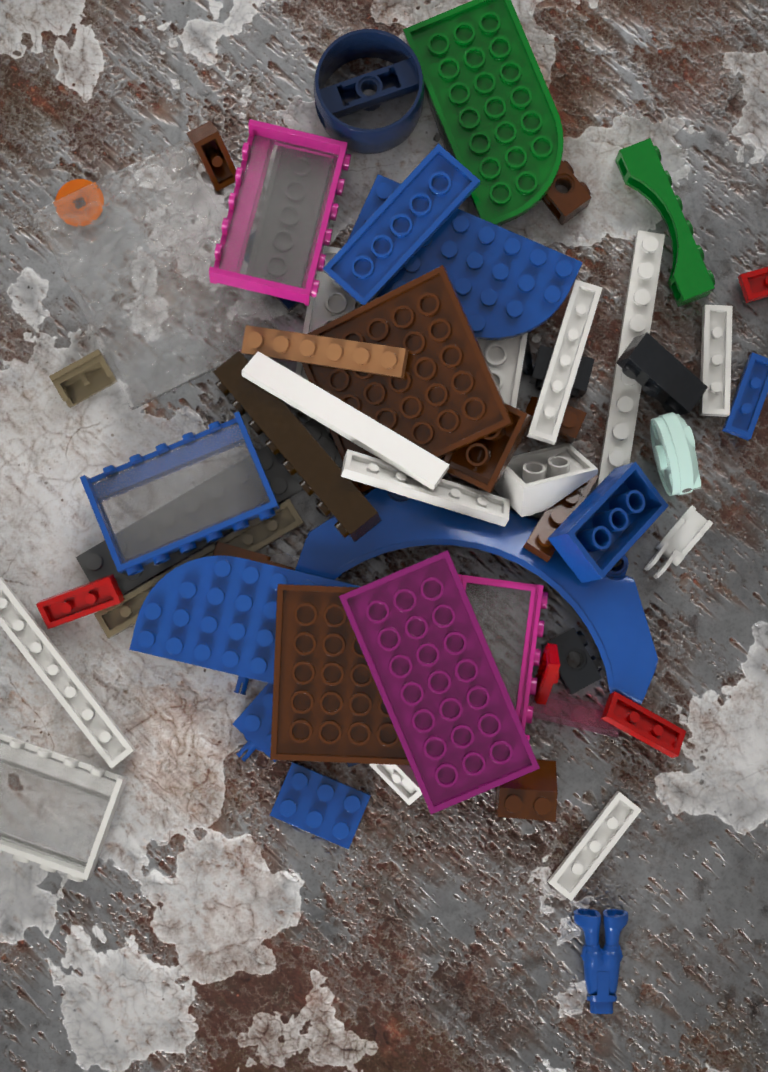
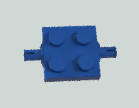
[232,683,276,762]

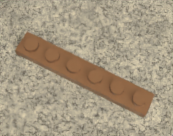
[241,325,409,379]

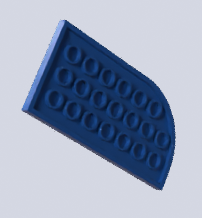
[347,174,583,340]
[129,555,361,684]

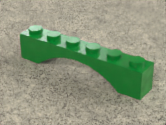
[615,138,715,307]

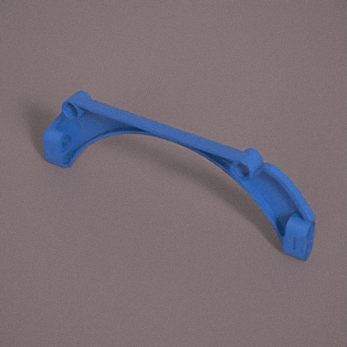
[295,488,658,705]

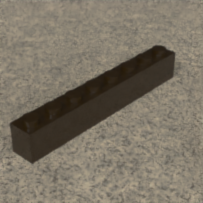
[213,351,382,542]

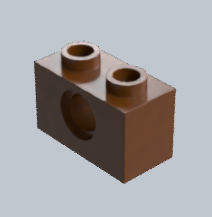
[541,159,592,225]

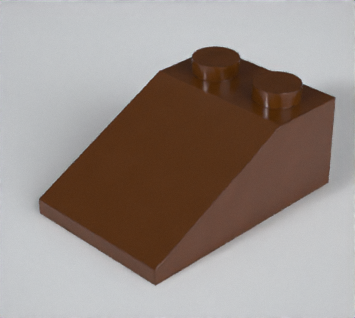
[443,403,533,493]

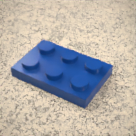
[269,762,371,849]

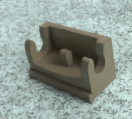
[49,349,118,408]

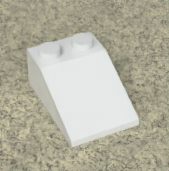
[494,443,598,517]

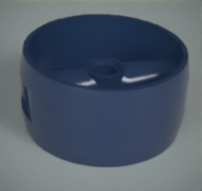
[314,29,424,154]

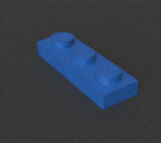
[722,352,768,441]

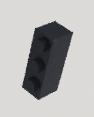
[616,332,708,415]

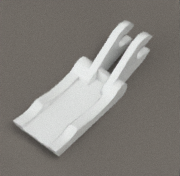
[644,505,713,579]

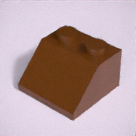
[495,759,558,822]

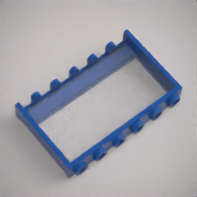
[80,411,280,576]

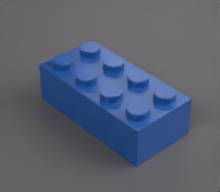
[547,462,668,583]

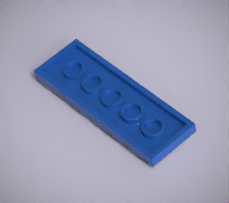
[323,143,480,306]

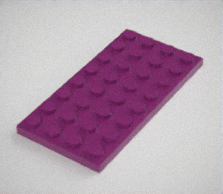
[339,550,540,814]

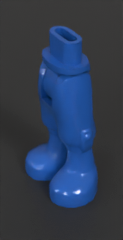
[574,909,628,1014]

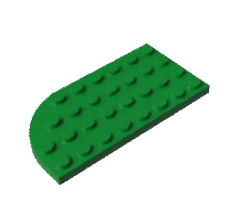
[403,0,564,226]

